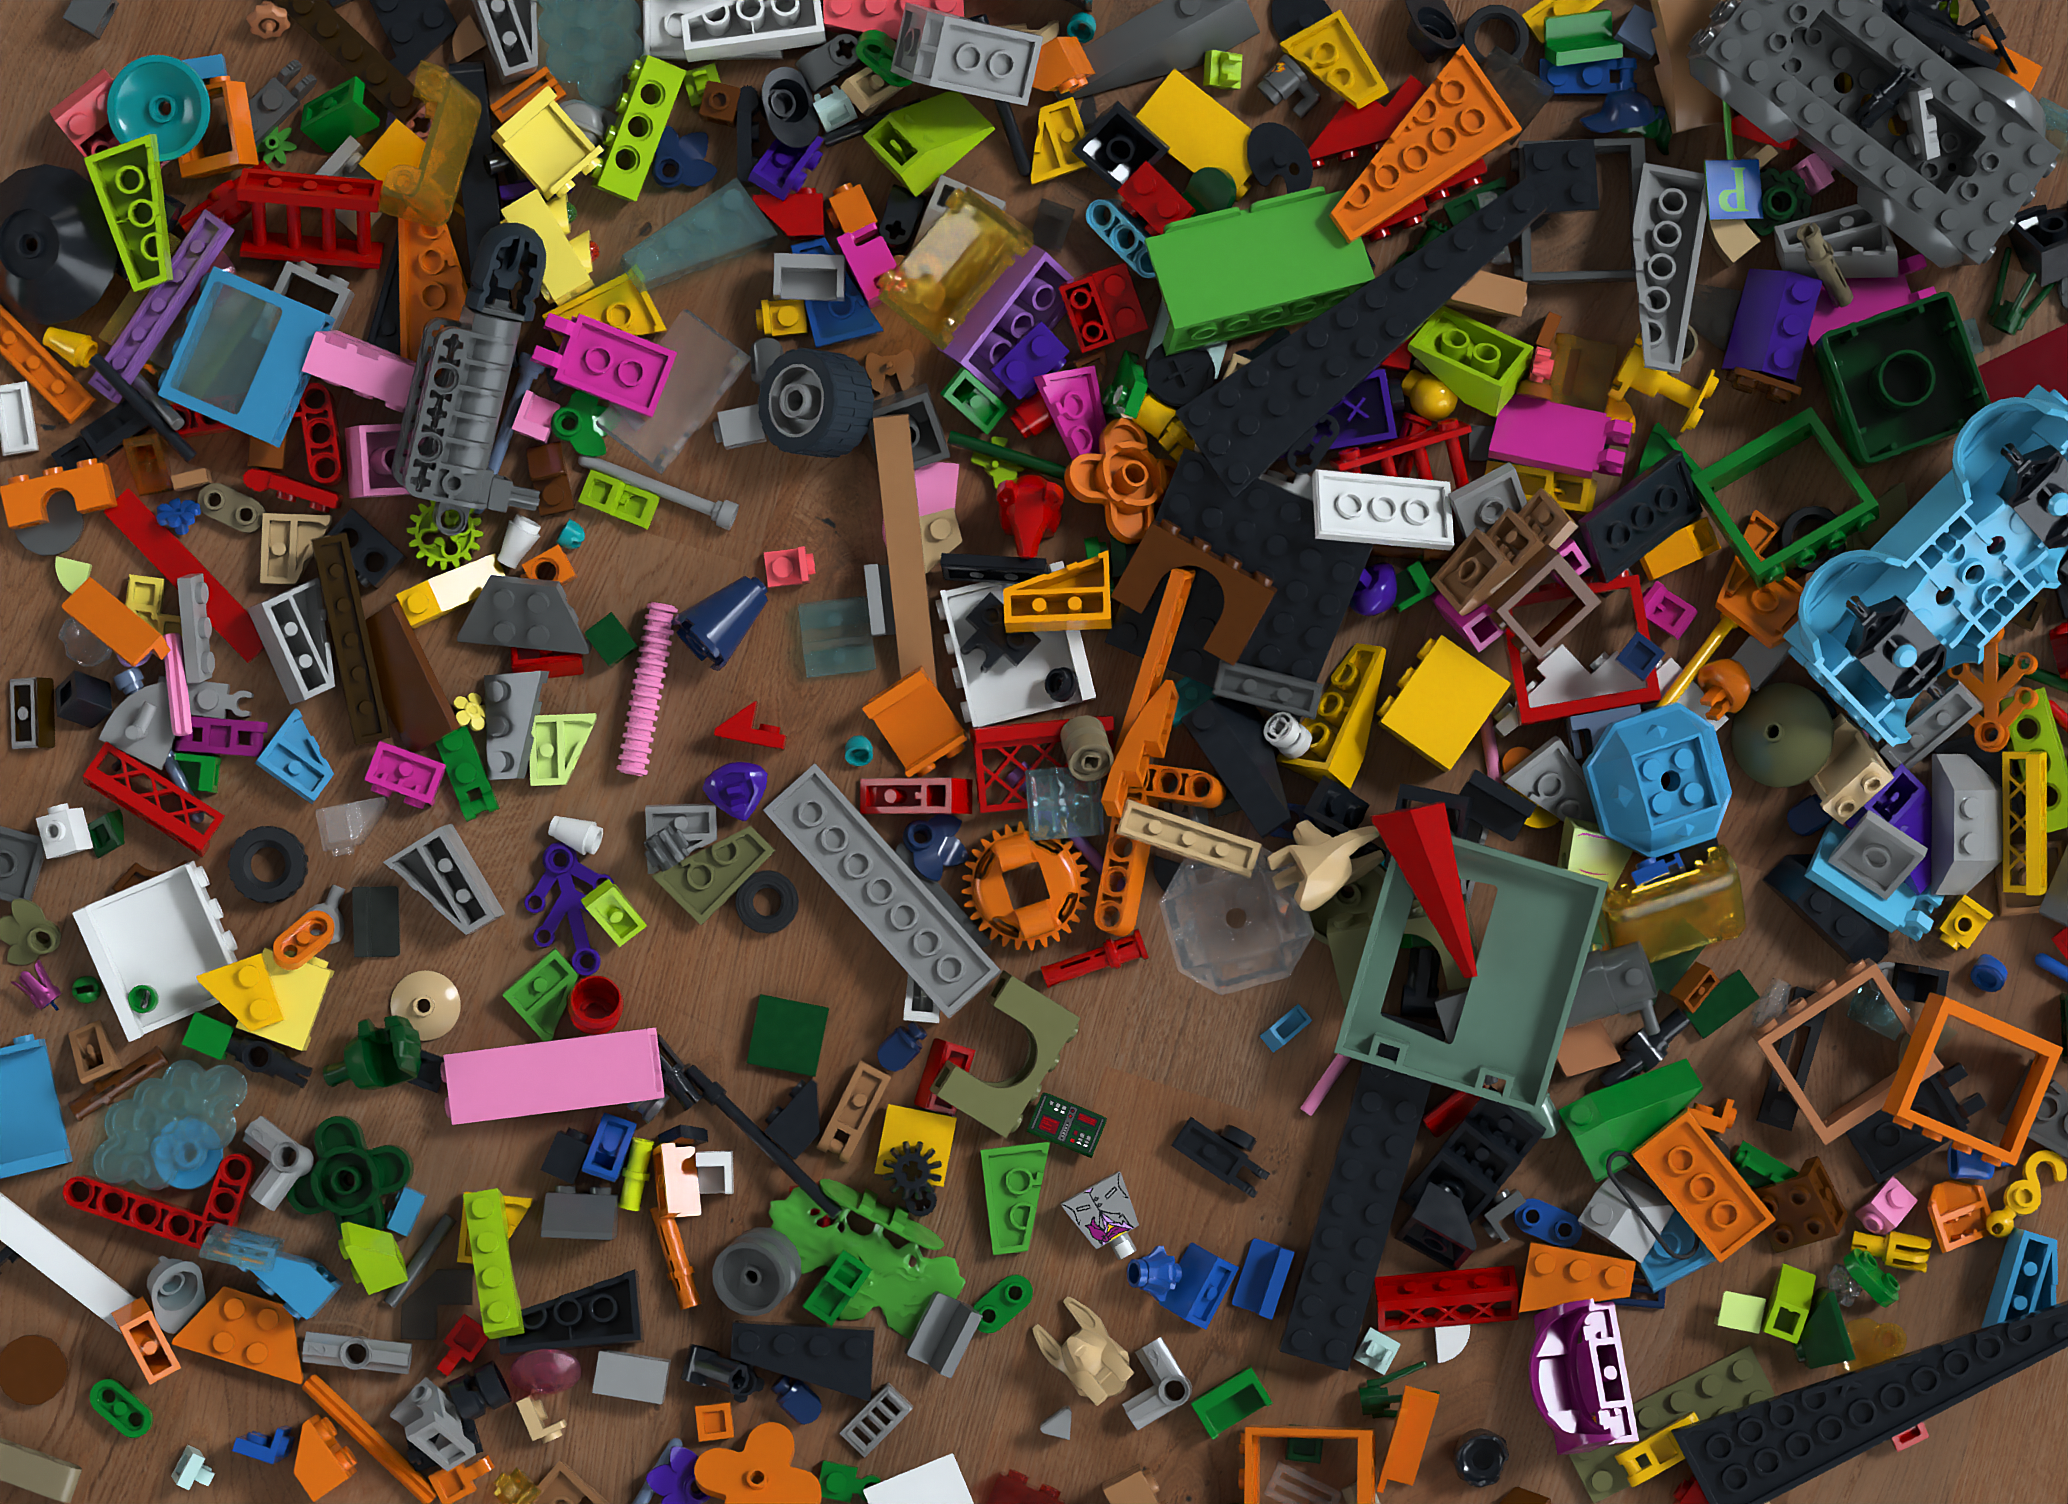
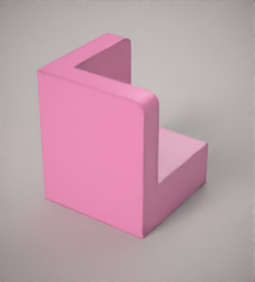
[511,390,561,444]

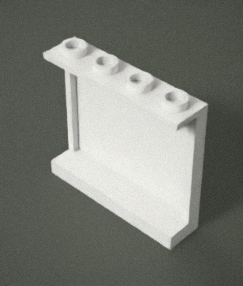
[935,561,1096,728]
[72,860,238,1042]

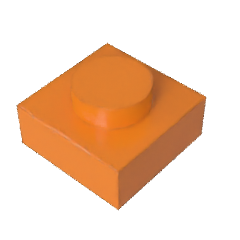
[695,1401,735,1442]

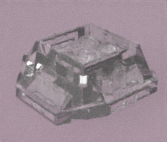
[1159,846,1314,996]

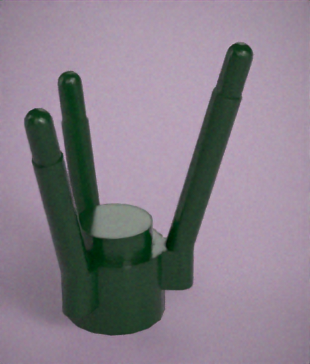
[1987,247,2057,336]
[1359,1361,1440,1419]

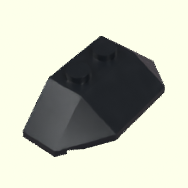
[1762,854,1889,964]

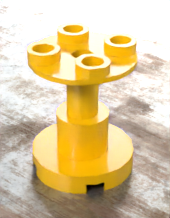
[1607,332,1719,433]

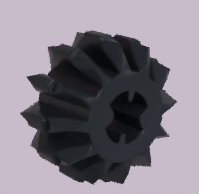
[883,1141,942,1200]

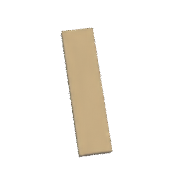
[1116,799,1262,878]

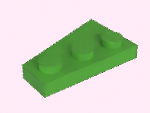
[980,1141,1050,1255]

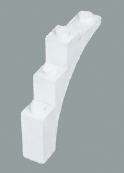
[1493,644,1729,738]

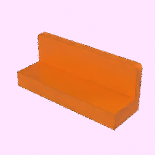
[62,577,171,667]
[1376,1385,1440,1493]

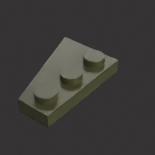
[652,826,776,925]

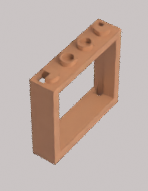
[1751,958,1944,1145]

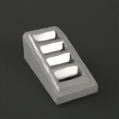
[840,1382,914,1458]

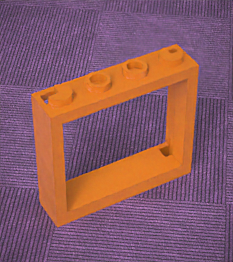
[1882,992,2063,1168]
[1238,1425,1376,1504]

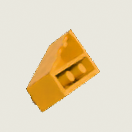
[1003,550,1112,633]

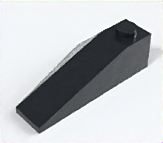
[2008,201,2068,287]

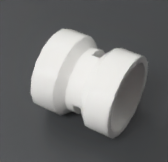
[1264,712,1312,759]

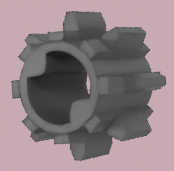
[643,825,689,872]

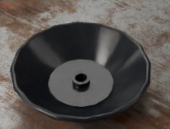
[0,164,119,326]

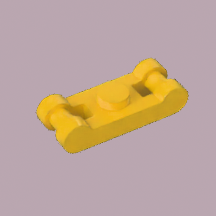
[1614,1411,1699,1487]

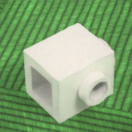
[36,803,93,859]

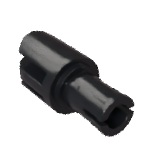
[657,1034,703,1111]

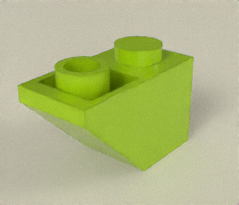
[338,1222,408,1295]
[1760,1263,1816,1344]

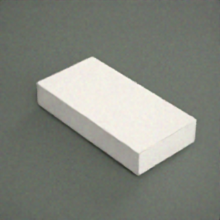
[0,381,39,457]

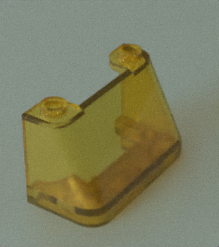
[379,60,482,227]
[877,186,1034,350]
[1598,844,1747,963]

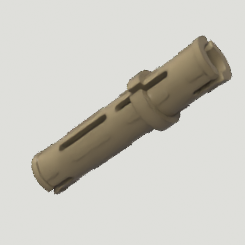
[1797,222,1854,308]

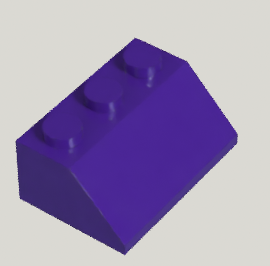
[1721,269,1823,384]

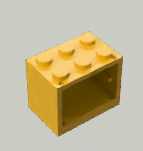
[1376,635,1511,772]

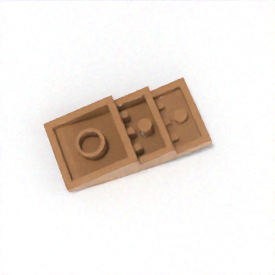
[1650,0,1734,134]
[1431,488,1579,616]

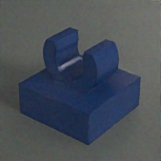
[1615,631,1666,682]

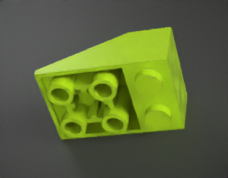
[863,90,995,197]

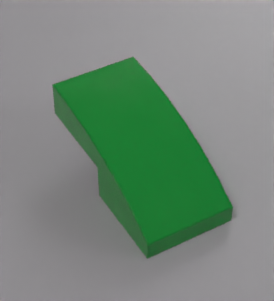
[802,1249,873,1326]

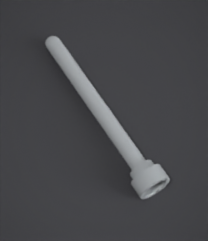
[578,454,739,530]

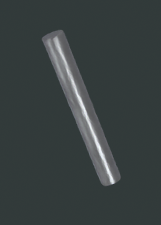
[131,373,184,430]

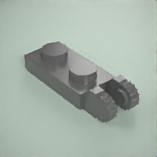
[225,59,317,147]

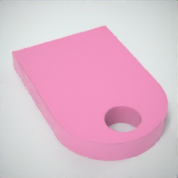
[882,462,959,547]

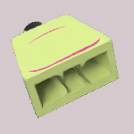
[1557,816,1633,891]

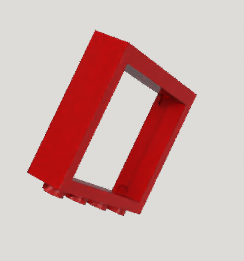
[1502,570,1661,726]

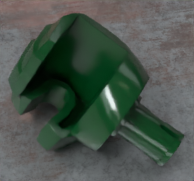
[323,1015,421,1090]

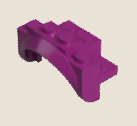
[1528,1299,1639,1455]

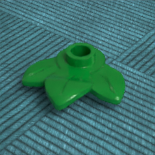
[551,390,621,457]

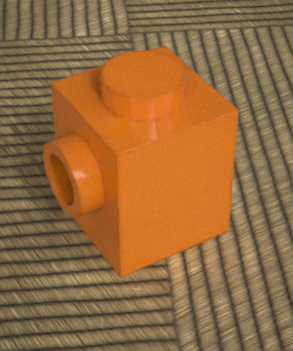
[826,183,879,234]

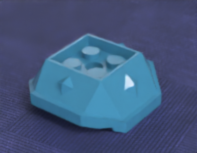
[1582,702,1732,858]

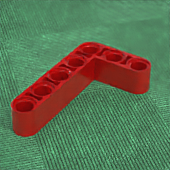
[170,383,345,486]
[62,1153,256,1253]

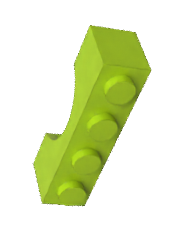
[463,1188,525,1339]

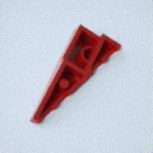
[1370,801,1478,978]

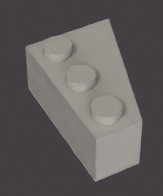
[383,824,505,935]

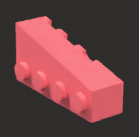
[823,0,964,43]

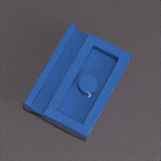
[1631,852,1687,894]

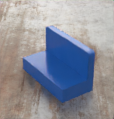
[1232,1238,1295,1319]
[1159,1243,1239,1330]

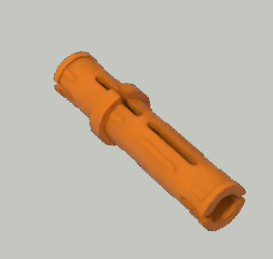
[649,1206,702,1310]

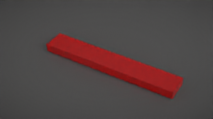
[103,488,265,663]

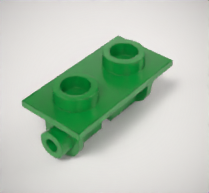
[1730,1140,1799,1188]

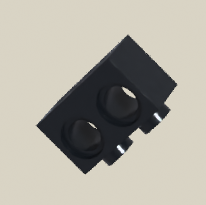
[326,508,407,589]

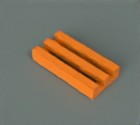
[489,66,567,125]

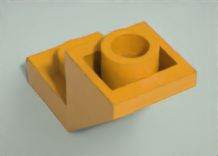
[1639,517,1721,581]

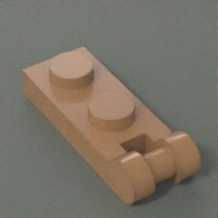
[816,1061,892,1164]

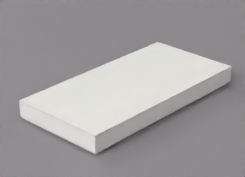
[643,0,784,60]
[1312,469,1454,551]

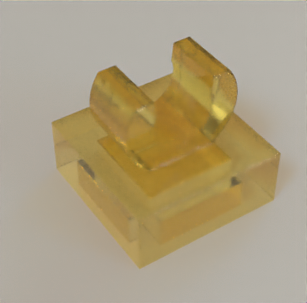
[493,1467,542,1504]

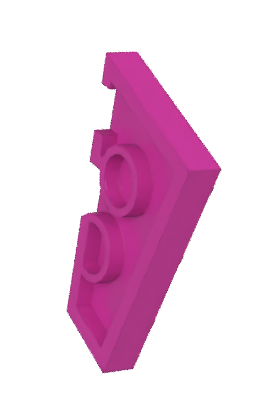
[1033,365,1107,460]

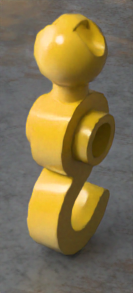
[1986,1150,2067,1238]

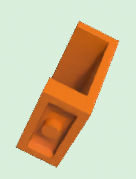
[862,665,968,778]

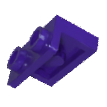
[748,136,824,201]
[989,320,1070,400]

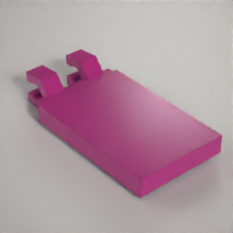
[1807,253,1936,351]
[530,313,677,418]
[1488,394,1633,479]

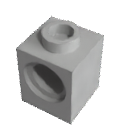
[713,404,767,450]

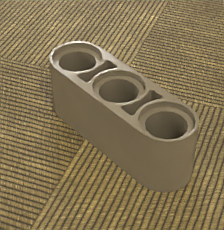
[0,1437,82,1503]

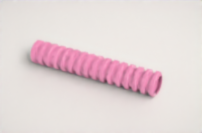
[616,602,678,777]

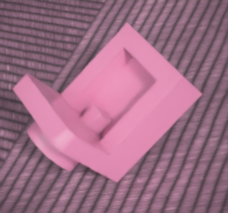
[1855,1176,1918,1236]

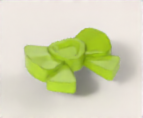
[971,436,1024,490]

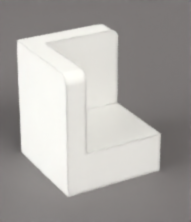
[696,1151,734,1194]

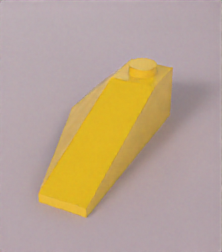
[1276,643,1386,789]

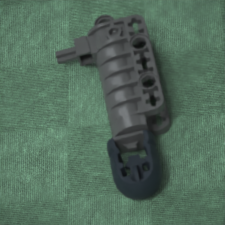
[392,223,546,536]

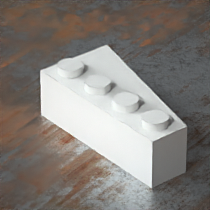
[680,0,826,62]

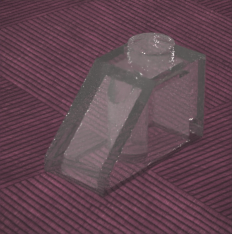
[315,796,390,857]

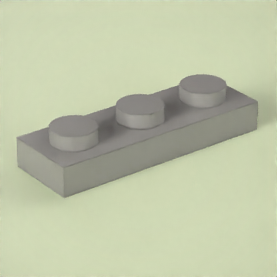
[177,573,215,683]
[1879,680,1982,770]

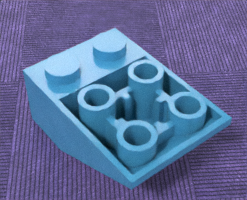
[227,1242,344,1320]

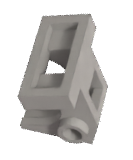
[390,1377,476,1472]

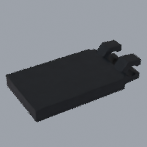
[1845,1062,1987,1184]

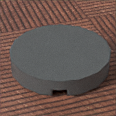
[14,491,84,556]

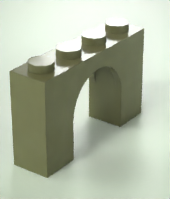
[1327,894,1480,1009]
[929,970,1081,1138]

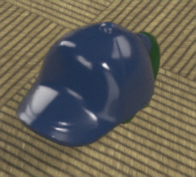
[1579,87,1672,156]

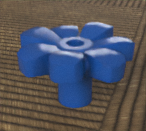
[156,498,201,535]

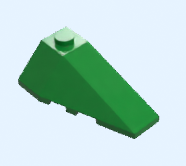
[1558,1058,1704,1183]

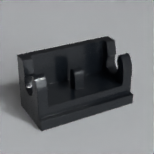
[80,391,153,462]

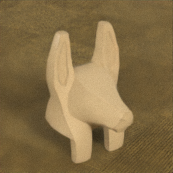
[1267,820,1385,911]
[1032,1297,1134,1406]

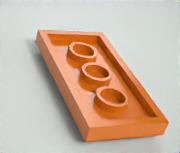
[1631,1109,1776,1263]

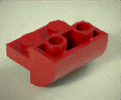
[1059,261,1149,353]

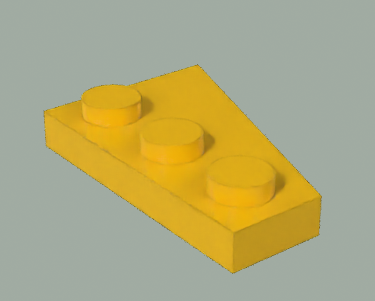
[1279,10,1389,110]

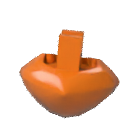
[1696,659,1751,721]

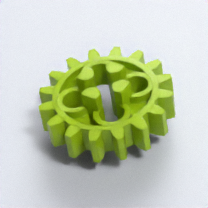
[407,500,484,571]

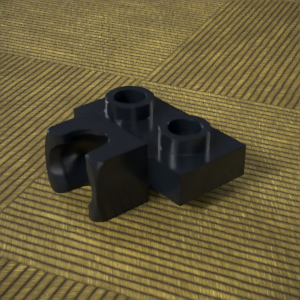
[960,592,1041,673]

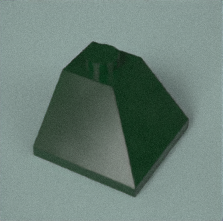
[1792,1287,1856,1369]

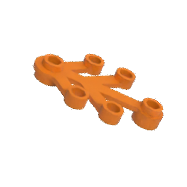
[1947,627,2039,753]

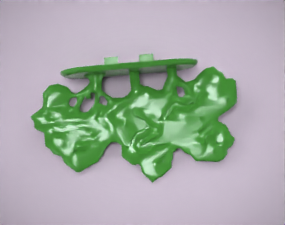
[768,1179,966,1339]

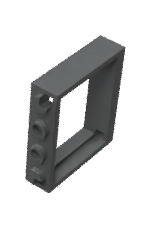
[1510,138,1646,285]

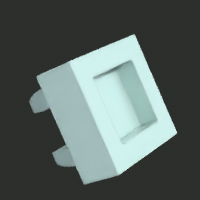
[813,85,858,133]
[1353,1327,1401,1375]
[171,1445,215,1490]

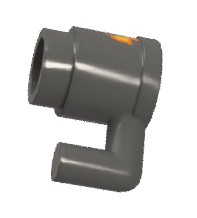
[1257,55,1321,119]

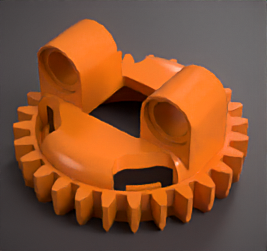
[961,821,1091,950]

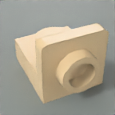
[516,1394,567,1444]

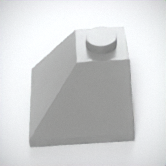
[1578,1170,1675,1264]

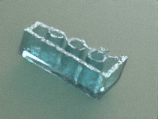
[620,177,777,293]

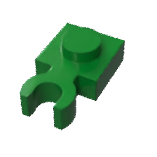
[819,1460,881,1503]

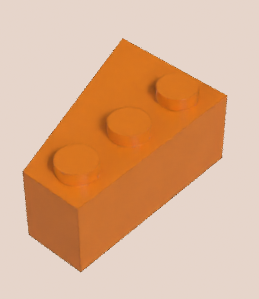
[1519,1241,1636,1313]

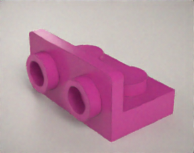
[365,741,446,810]

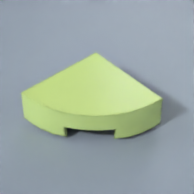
[55,556,92,594]

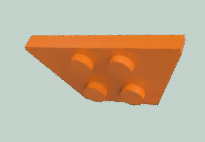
[171,1286,304,1384]

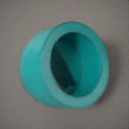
[1067,12,1096,43]
[555,518,585,550]
[845,735,873,766]

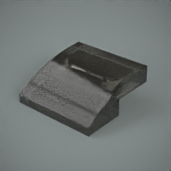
[1479,46,1554,145]

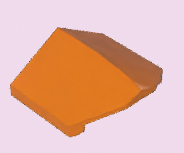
[1927,1179,1998,1253]

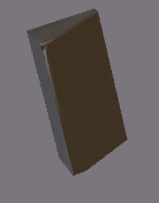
[10,677,55,749]

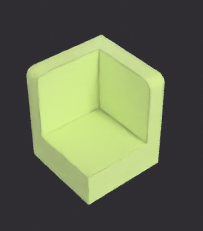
[1714,1291,1766,1334]

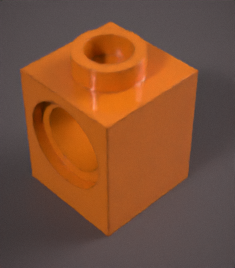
[520,544,578,586]

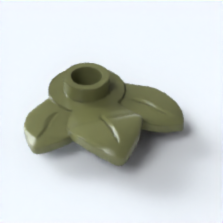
[0,898,61,965]

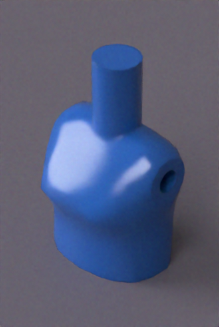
[1947,1140,2014,1180]

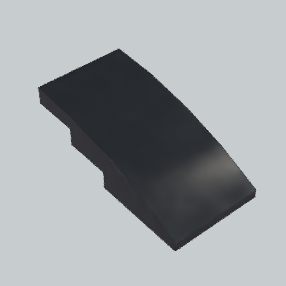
[1401,1085,1546,1225]

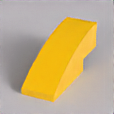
[1485,460,1598,515]

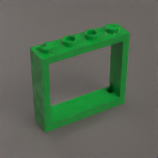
[1691,407,1880,589]

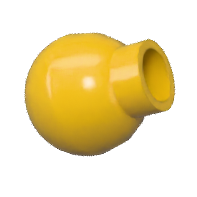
[1401,369,1458,421]

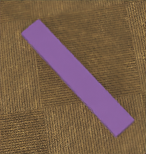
[88,209,234,404]

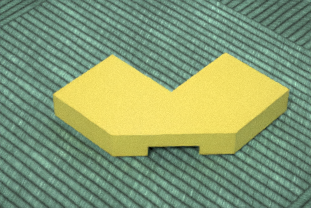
[125,574,182,636]

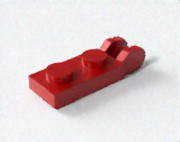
[242,468,344,513]

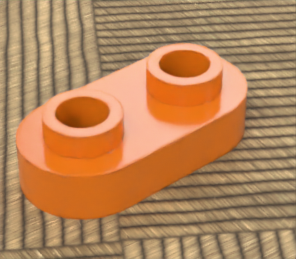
[273,911,335,970]

